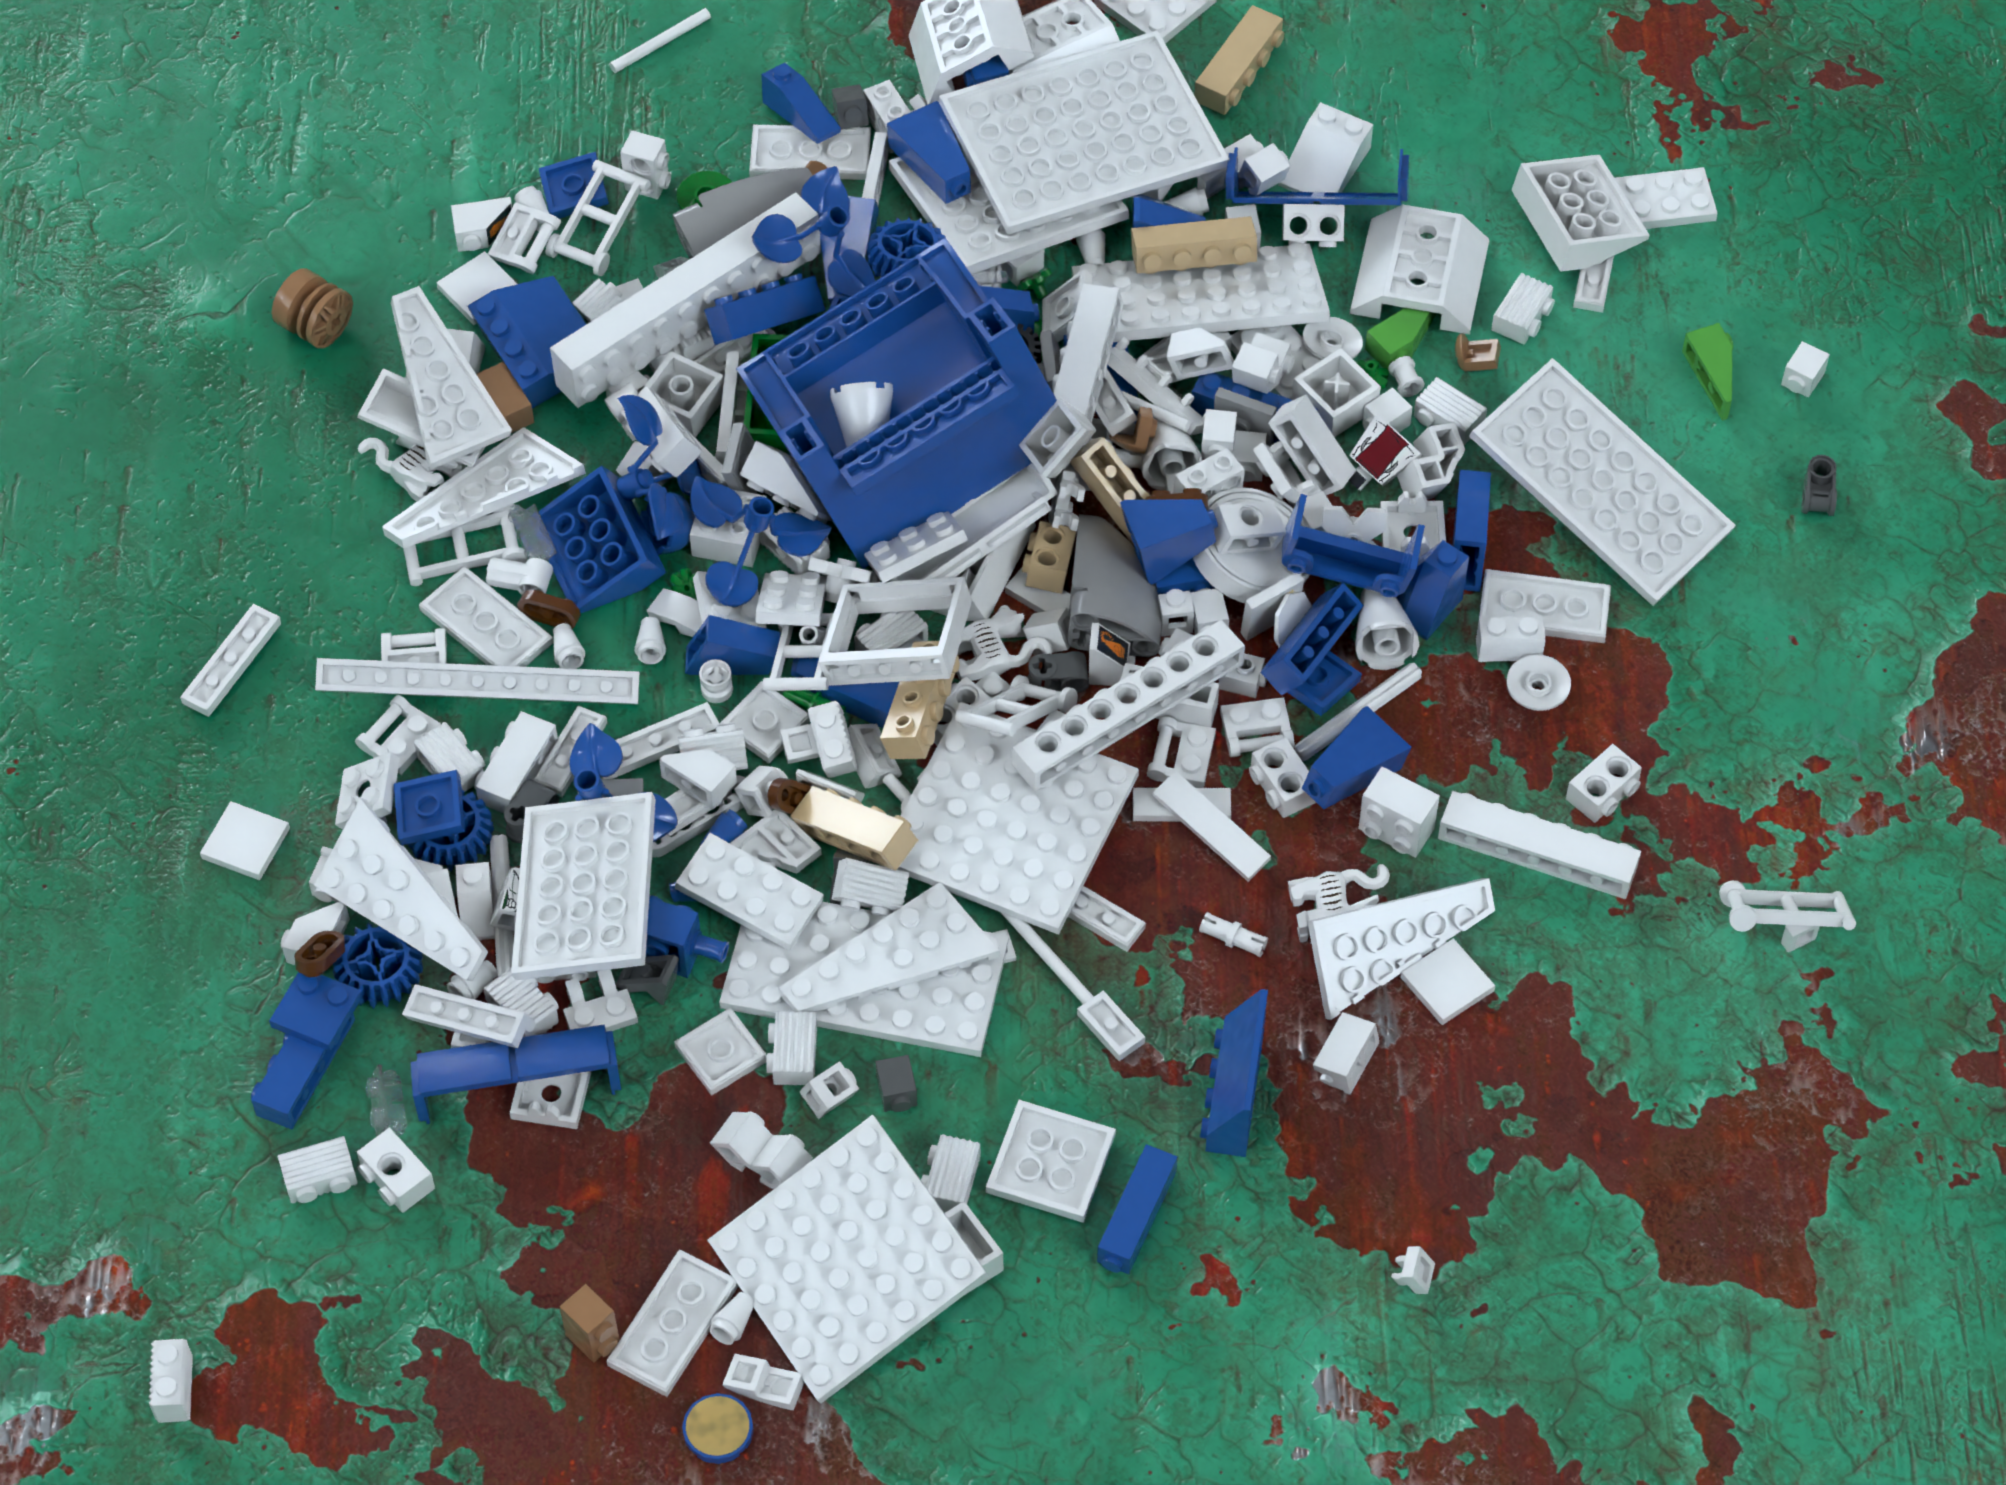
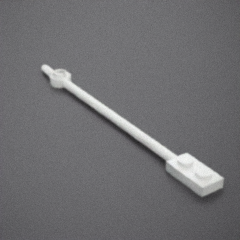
[883,773,1145,1061]

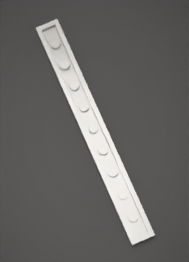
[315,658,640,705]

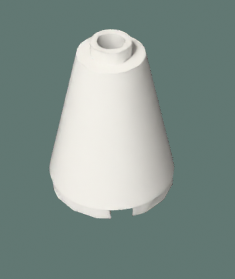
[830,382,893,447]
[1141,418,1203,490]
[1355,588,1419,670]

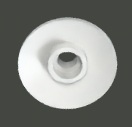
[1302,317,1363,359]
[1506,655,1571,711]

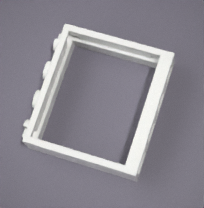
[819,577,972,686]

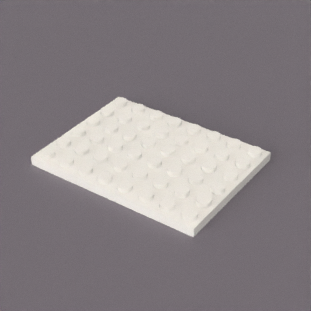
[939,30,1230,235]

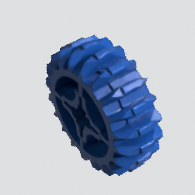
[867,217,946,277]
[407,788,494,872]
[333,922,423,1009]

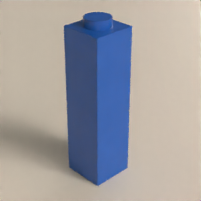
[1097,1144,1178,1274]

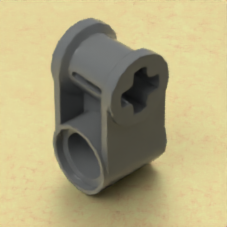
[1801,455,1837,516]
[1027,651,1090,693]
[504,779,560,843]

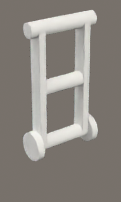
[546,160,650,277]
[403,502,527,586]
[763,613,834,691]
[955,675,1078,736]
[1719,880,1856,932]

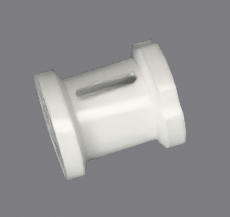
[1388,356,1425,397]

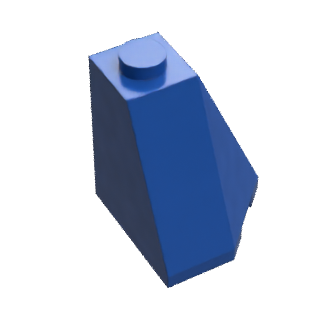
[1133,194,1205,228]
[1120,499,1218,585]
[1396,540,1469,641]

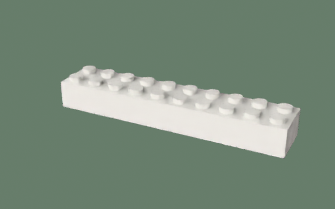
[550,192,821,408]

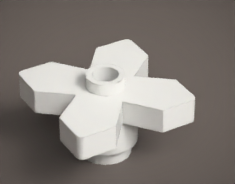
[1322,506,1386,546]
[808,557,880,603]

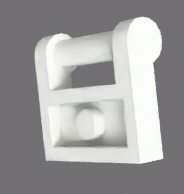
[488,203,561,274]
[381,628,447,663]
[355,695,441,775]
[1220,697,1295,757]
[1147,716,1216,788]

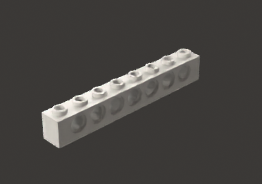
[1012,620,1245,791]

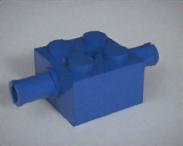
[646,895,729,978]

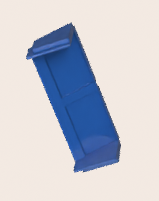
[1226,147,1409,205]
[410,1024,621,1124]

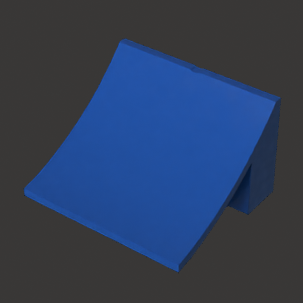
[736,238,1057,569]

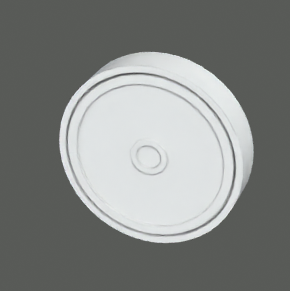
[1193,488,1310,603]

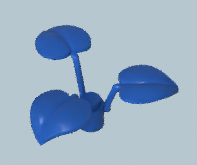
[752,166,875,297]
[616,395,705,540]
[690,476,831,607]
[569,723,678,842]

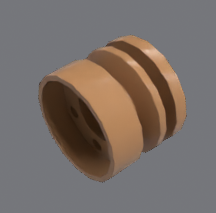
[271,268,353,348]

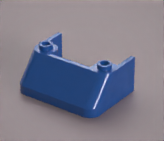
[1282,494,1425,597]

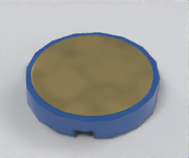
[682,1393,754,1464]

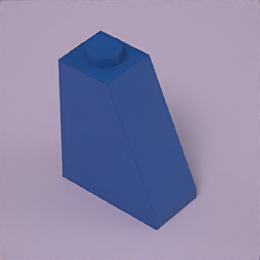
[685,615,781,675]

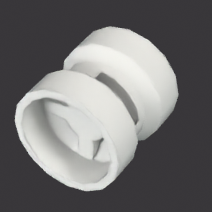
[699,659,733,703]

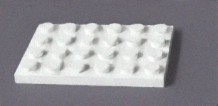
[511,792,656,980]

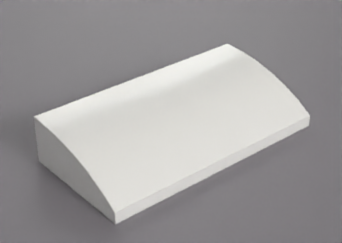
[357,369,485,467]

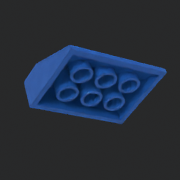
[467,276,586,409]
[529,465,667,613]
[1200,989,1268,1157]

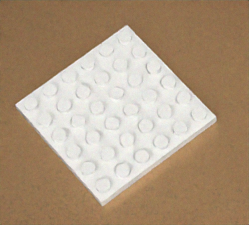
[889,137,1129,274]
[881,702,1139,935]
[708,1115,989,1404]

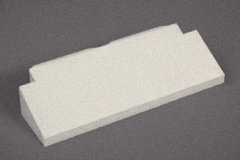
[887,464,1058,582]

